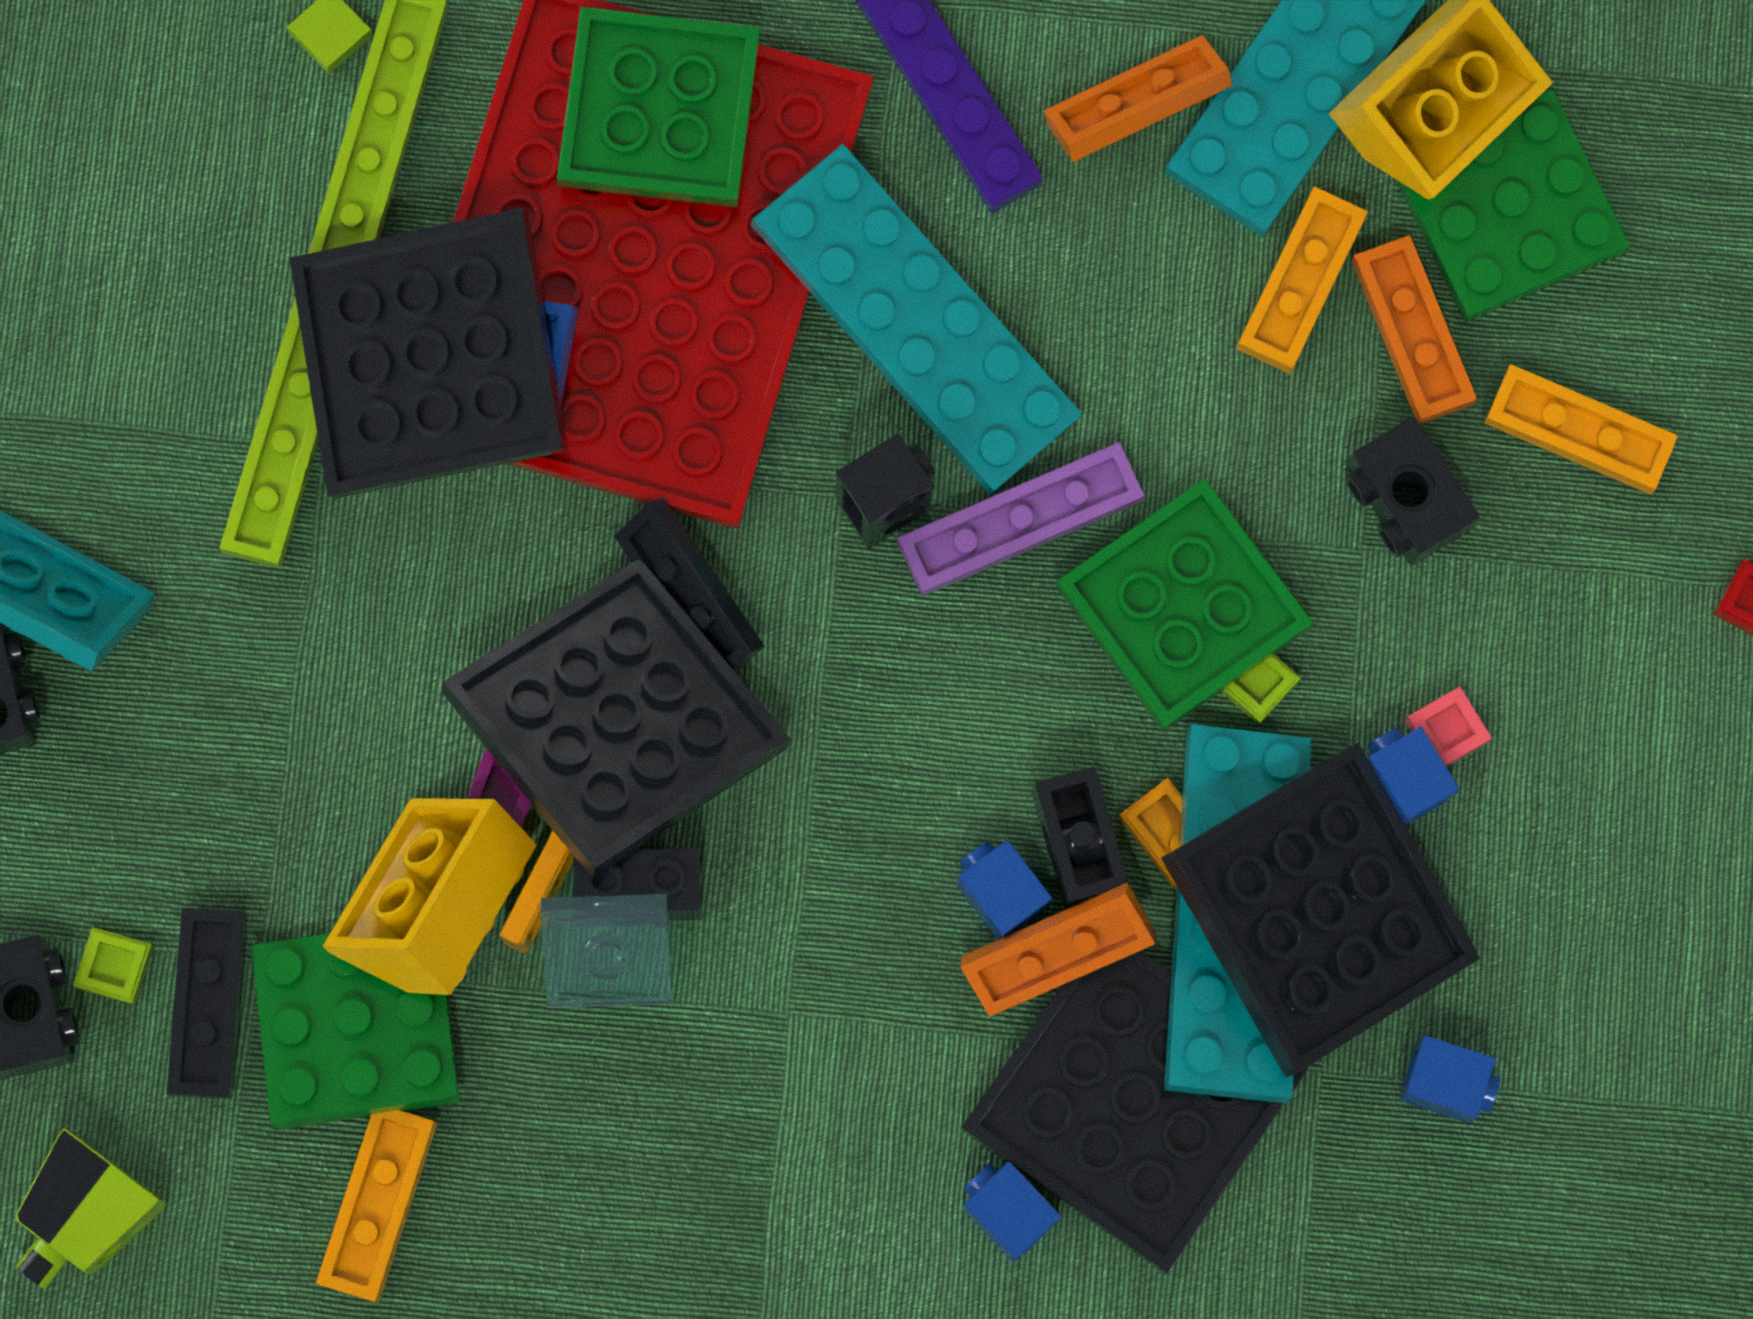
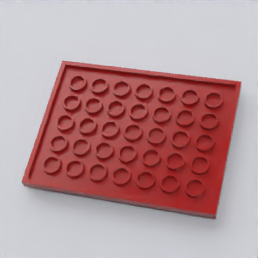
[452,0,874,530]

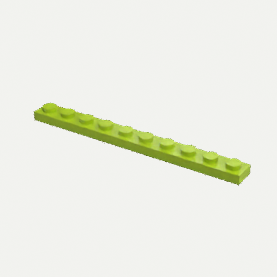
[219,0,448,569]

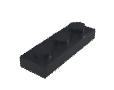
[614,498,765,673]
[166,908,247,1100]

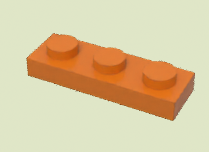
[1043,35,1232,162]
[1351,235,1477,424]
[960,882,1156,1017]

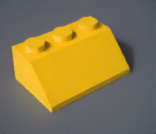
[1328,0,1553,200]
[323,798,537,995]

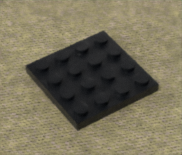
[289,208,568,499]
[442,558,790,878]
[1161,743,1480,1078]
[961,951,1309,1275]

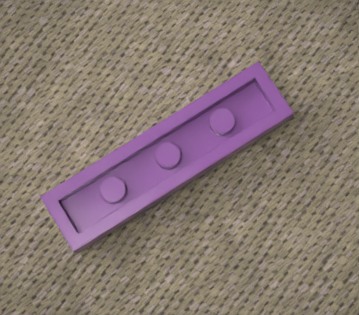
[897,442,1145,597]

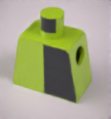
[15,1128,167,1289]

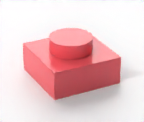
[1405,686,1492,767]

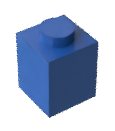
[1367,726,1460,826]
[956,839,1052,940]
[1398,1035,1501,1123]
[962,1162,1061,1264]

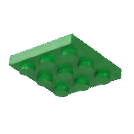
[557,7,760,207]
[1395,89,1630,323]
[1056,478,1313,732]
[251,933,460,1130]

